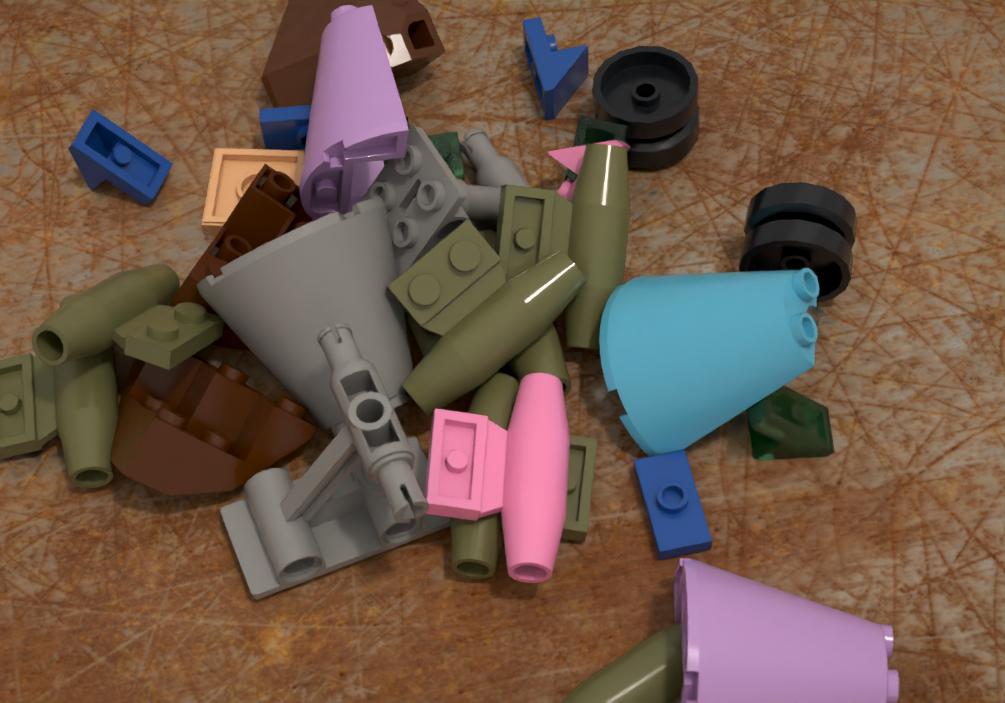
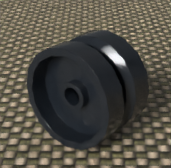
[592,46,700,168]
[739,182,857,303]

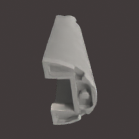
[196,197,413,437]

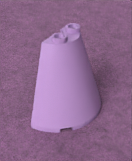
[299,5,409,220]
[673,558,899,703]

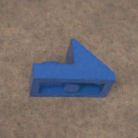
[523,17,589,121]
[68,109,173,206]

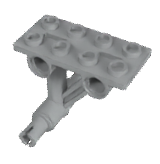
[360,126,531,316]
[220,323,450,599]

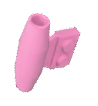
[424,373,570,583]

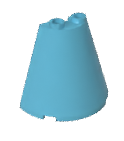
[599,268,819,457]

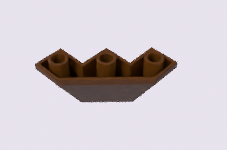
[261,0,445,108]
[168,164,314,351]
[111,354,319,496]

